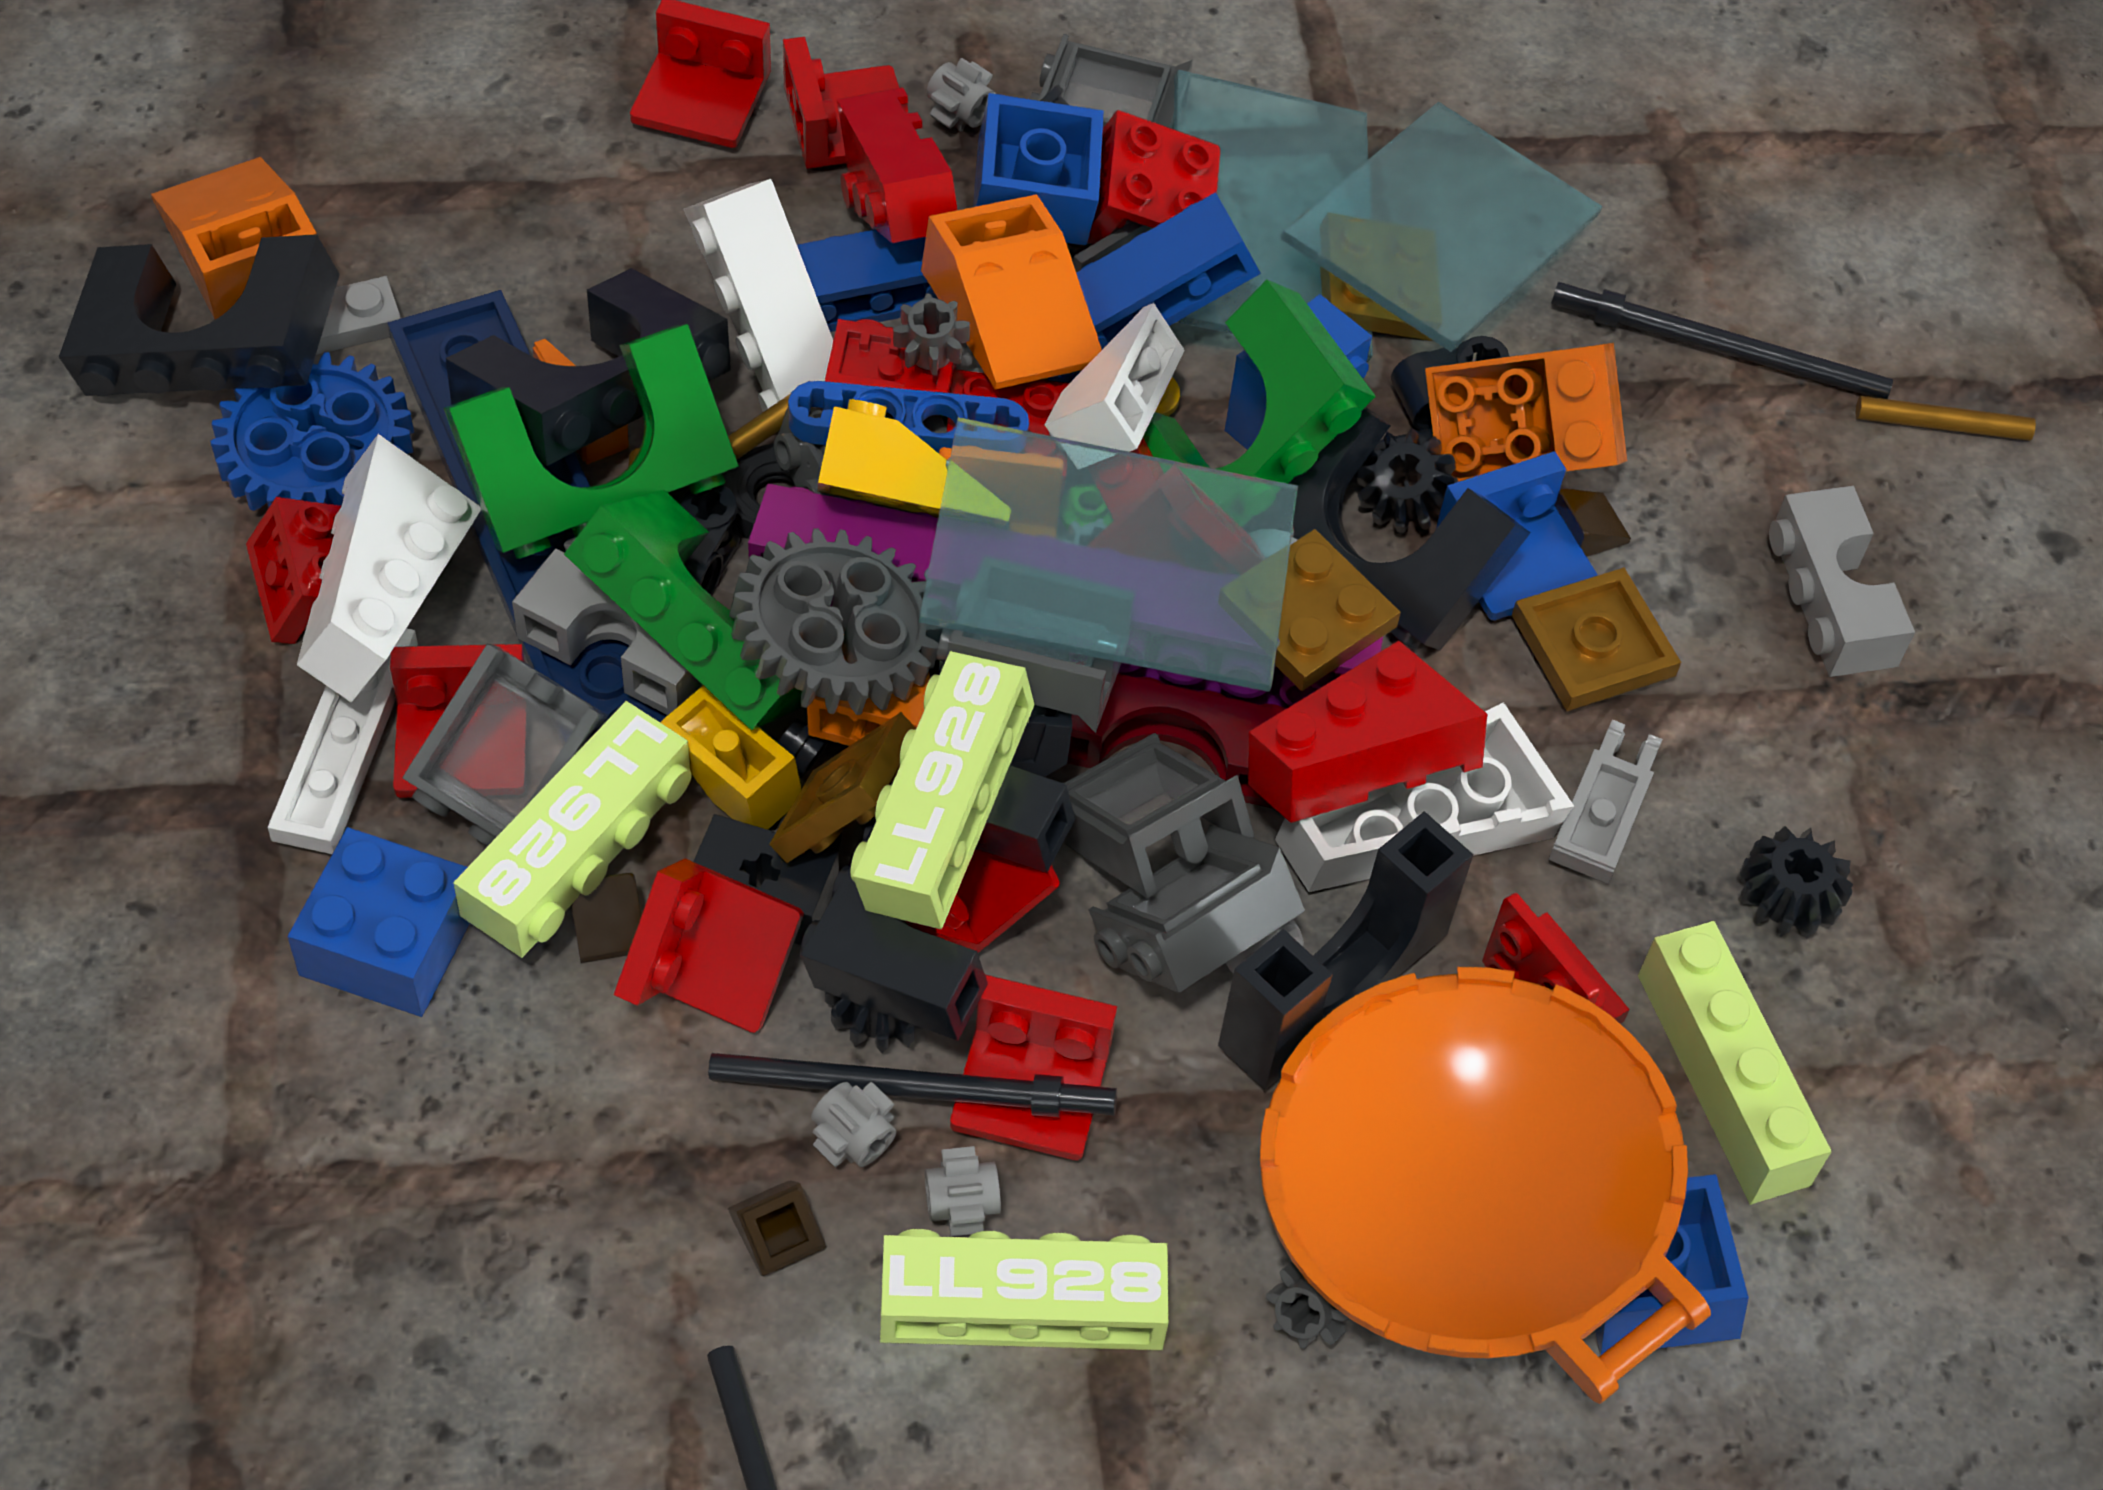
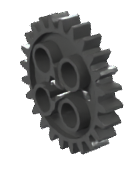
[729,528,944,715]

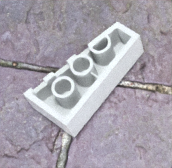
[683,179,833,412]
[297,434,481,702]
[1275,702,1574,892]

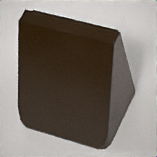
[1555,489,1631,557]
[571,873,641,963]
[728,1180,826,1276]

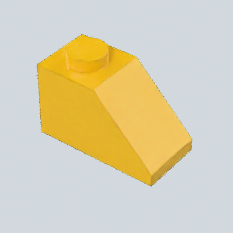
[660,685,801,830]

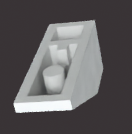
[1044,303,1185,472]

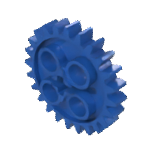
[210,352,414,511]

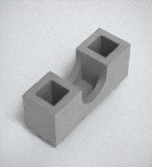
[1769,485,1915,677]
[512,548,703,715]

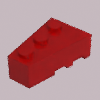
[837,87,958,243]
[1248,641,1488,823]

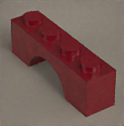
[1067,663,1285,809]

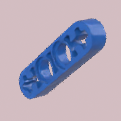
[788,381,1029,456]

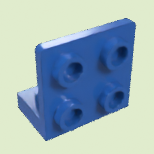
[1436,451,1598,620]

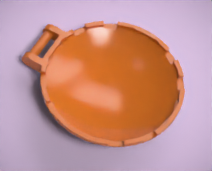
[1260,967,1711,1404]

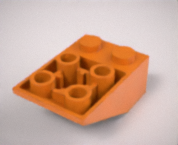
[151,157,317,320]
[921,194,1102,390]
[1425,343,1627,482]

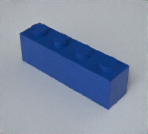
[1047,192,1261,383]
[797,230,938,332]

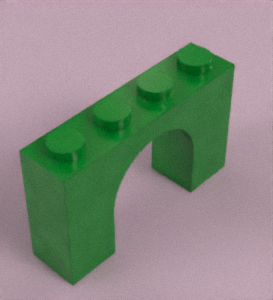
[1143,279,1376,530]
[443,324,739,559]
[564,490,803,730]

